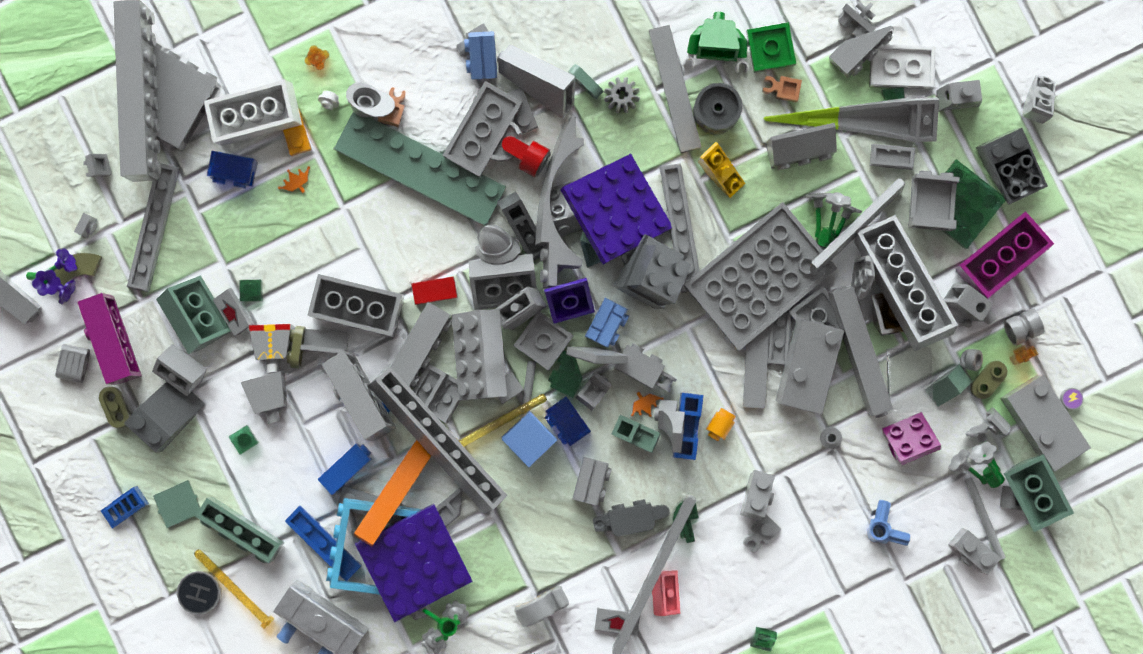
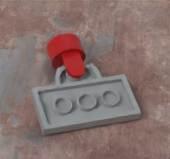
[442,81,551,178]

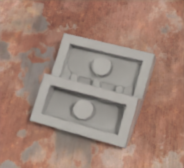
[413,364,460,423]

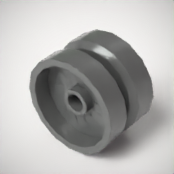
[693,83,742,135]

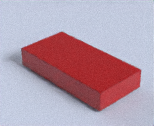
[411,276,458,305]

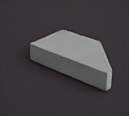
[436,488,463,527]

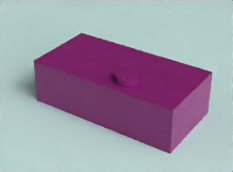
[956,211,1055,299]
[77,293,142,385]

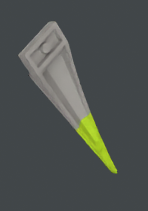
[764,97,939,142]

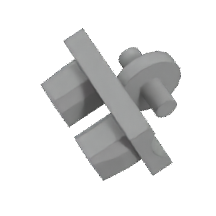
[838,2,876,37]

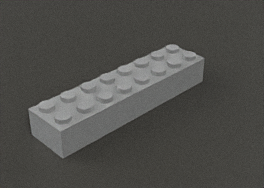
[113,0,161,182]

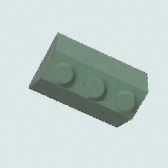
[156,275,232,354]

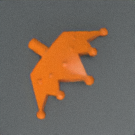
[278,166,310,193]
[631,392,664,417]

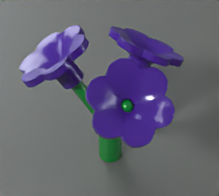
[26,248,77,305]

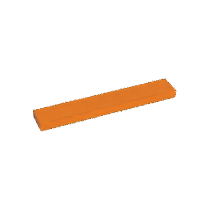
[354,440,432,547]

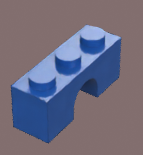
[672,392,704,460]

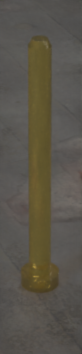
[456,394,547,447]
[194,549,275,629]

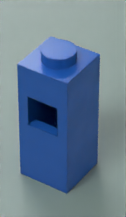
[317,443,372,495]

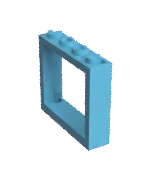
[326,498,421,595]

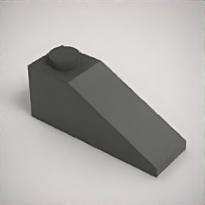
[497,191,543,261]

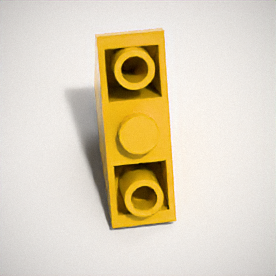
[698,142,746,198]

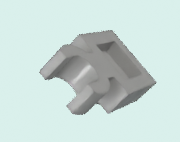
[743,514,781,553]

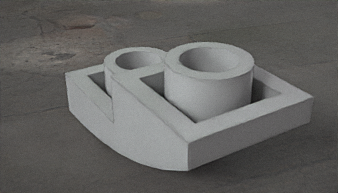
[985,408,1011,436]

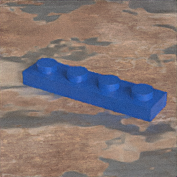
[285,505,362,581]

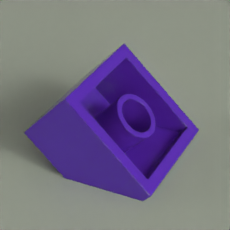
[544,278,595,324]

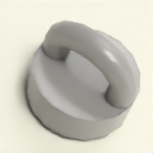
[960,349,983,371]

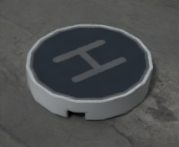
[177,571,221,615]

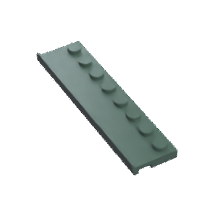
[333,112,506,226]

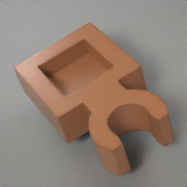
[762,76,802,102]
[378,87,406,128]

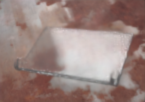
[886,347,934,413]

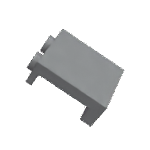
[908,171,960,231]

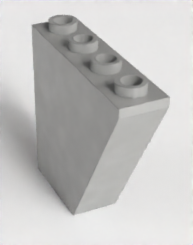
[153,43,221,151]

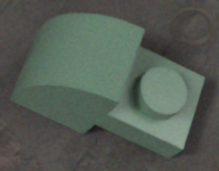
[611,415,661,453]

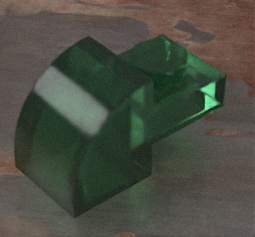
[672,498,699,543]

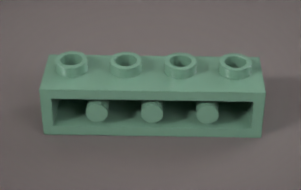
[195,497,285,563]

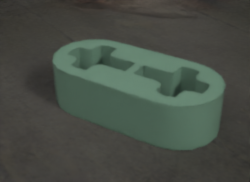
[567,64,604,100]

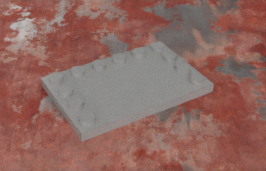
[683,202,837,351]

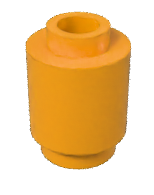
[706,408,736,442]

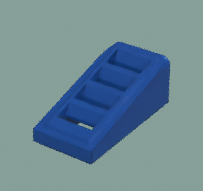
[101,486,149,529]

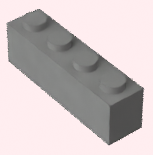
[391,302,452,388]

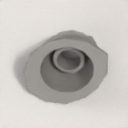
[475,224,521,264]

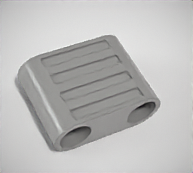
[55,344,90,383]

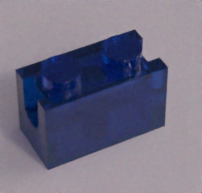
[207,151,258,189]
[544,396,591,446]

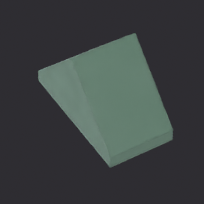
[925,364,972,407]

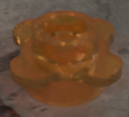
[304,45,329,70]

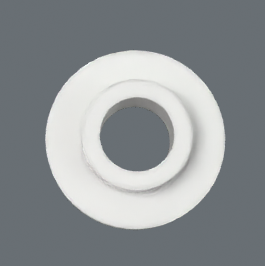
[318,91,339,110]

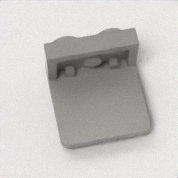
[550,180,583,236]

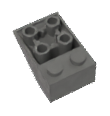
[976,128,1048,205]

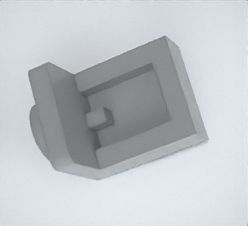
[575,372,612,411]

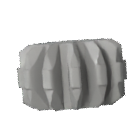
[604,77,640,113]

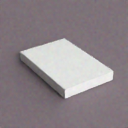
[869,44,936,90]

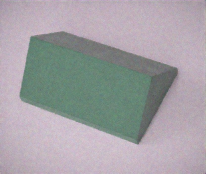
[1003,454,1074,532]

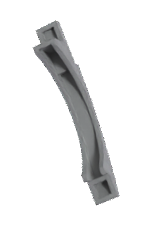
[535,117,584,289]

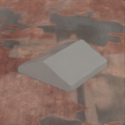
[789,286,839,328]

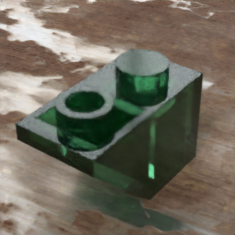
[548,350,583,398]

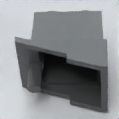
[614,234,691,309]

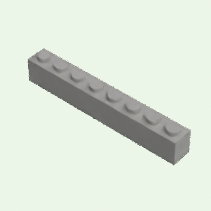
[368,366,507,514]

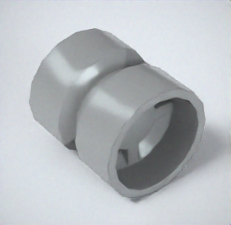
[1003,308,1045,346]

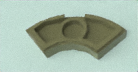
[54,253,102,285]

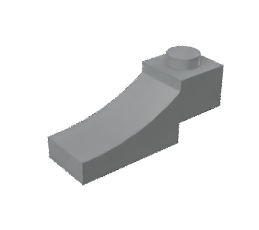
[654,400,685,453]

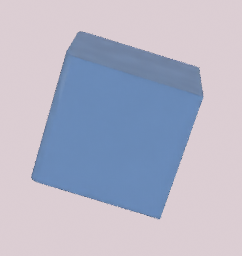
[501,410,557,467]

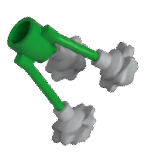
[409,600,469,654]

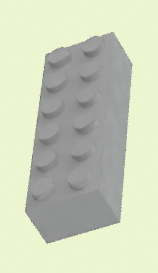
[854,215,958,351]

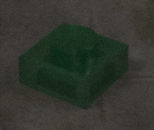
[239,279,263,302]
[229,425,259,455]
[750,627,777,652]

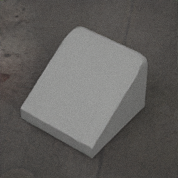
[1000,486,1023,511]

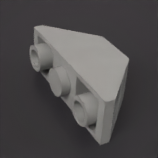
[1022,75,1056,124]

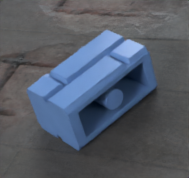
[464,31,497,79]
[585,298,629,348]

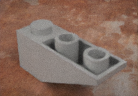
[829,25,894,78]

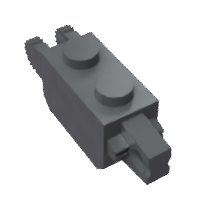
[593,499,670,537]

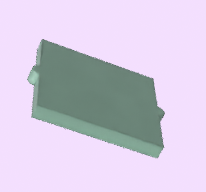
[153,480,200,528]

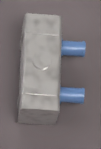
[273,580,369,654]

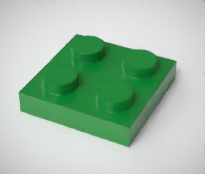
[746,22,797,73]

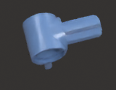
[867,500,910,546]

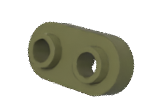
[287,325,306,369]
[970,361,1007,399]
[99,387,131,428]

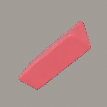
[652,570,681,616]

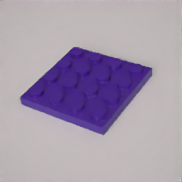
[560,154,672,265]
[355,503,473,623]

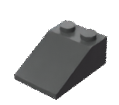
[124,382,206,453]

